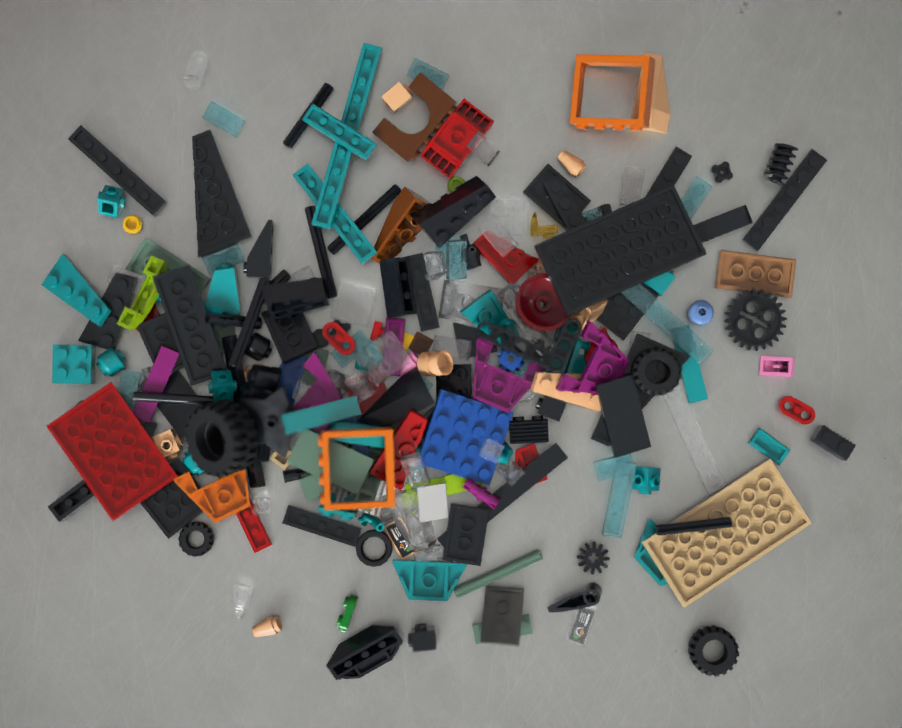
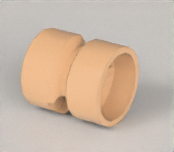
[417,350,454,377]

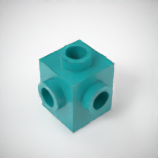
[97,185,126,217]
[208,370,237,401]
[632,466,661,495]

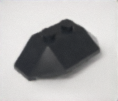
[327,625,403,680]

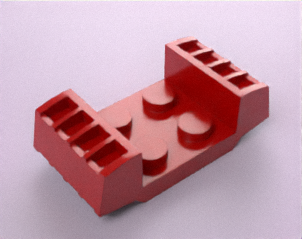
[420,98,494,179]

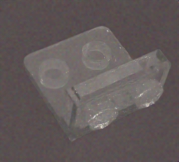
[356,331,412,387]

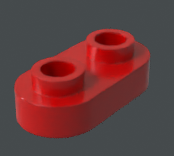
[322,322,356,355]
[778,396,815,424]

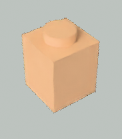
[382,82,412,114]

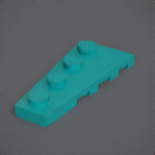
[41,254,111,327]

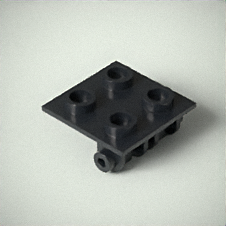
[436,364,472,400]

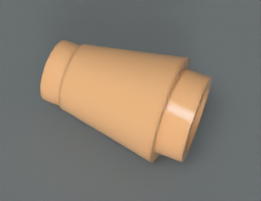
[557,150,586,177]
[252,616,282,637]

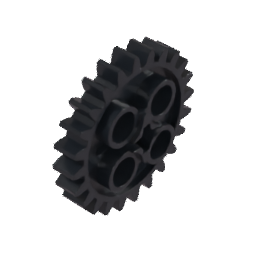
[723,289,787,351]

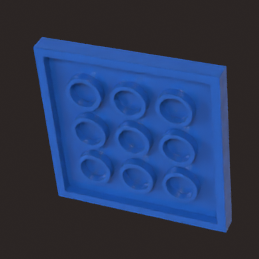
[416,389,513,486]

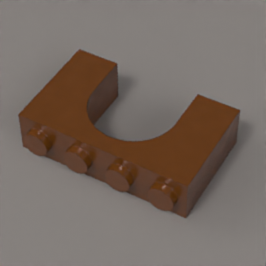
[372,72,457,162]

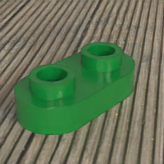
[336,594,358,633]

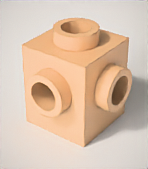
[153,429,183,460]

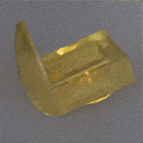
[530,212,558,239]

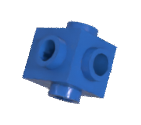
[497,346,525,373]

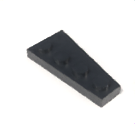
[78,272,135,351]

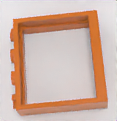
[570,54,655,131]
[318,427,395,510]

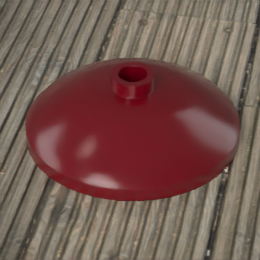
[516,273,571,331]

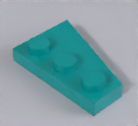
[459,290,508,344]

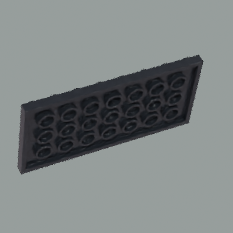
[534,185,707,317]

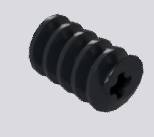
[763,143,798,186]

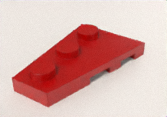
[472,230,540,286]

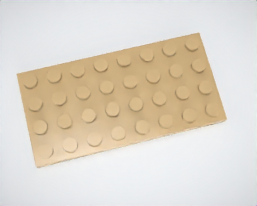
[642,459,812,607]

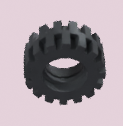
[178,521,214,557]

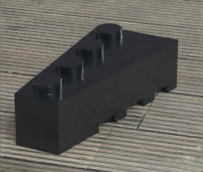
[410,176,496,248]

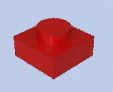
[370,321,385,342]

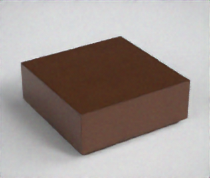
[409,331,434,354]

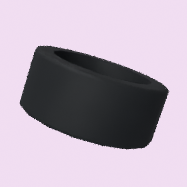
[356,529,393,567]

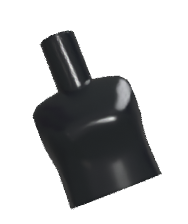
[460,234,482,270]

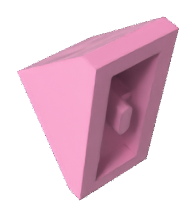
[759,356,795,377]

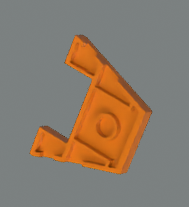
[174,469,250,523]

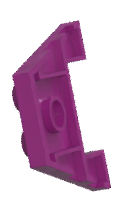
[555,320,630,394]
[473,338,546,413]
[294,352,343,434]

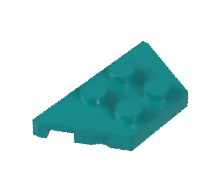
[634,518,668,586]
[392,560,467,601]

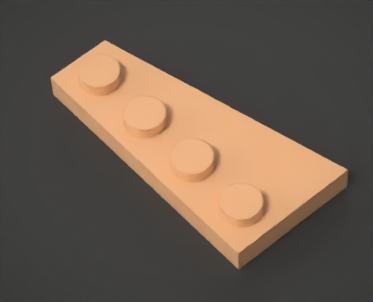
[530,372,601,412]

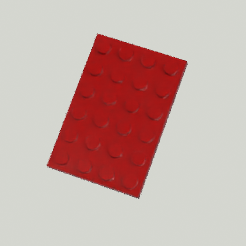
[46,382,178,522]

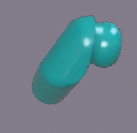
[496,441,513,464]
[358,513,385,532]

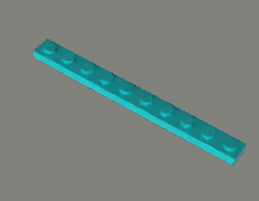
[311,43,383,230]

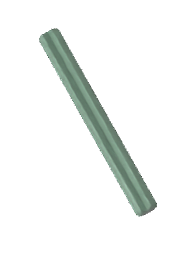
[454,550,543,598]

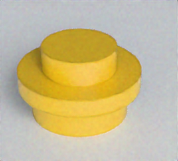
[123,215,142,234]

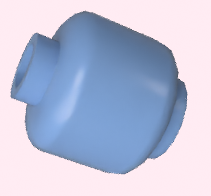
[687,300,714,325]

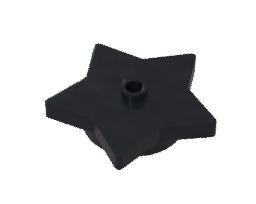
[240,385,297,457]

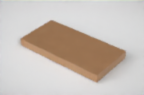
[715,250,796,298]

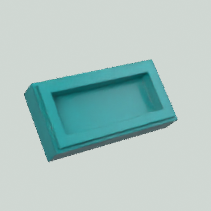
[748,427,790,466]

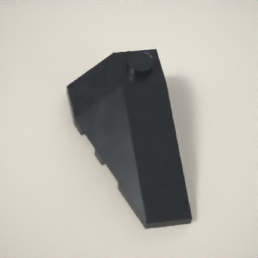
[357,369,434,427]

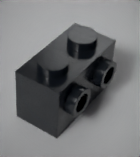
[408,623,437,652]

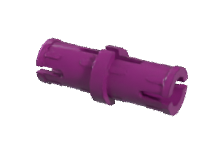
[462,478,501,509]

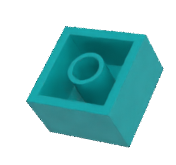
[52,345,96,384]

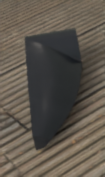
[547,583,602,613]

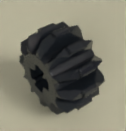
[577,541,610,575]

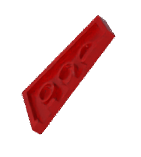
[369,409,428,491]

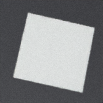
[417,483,448,523]

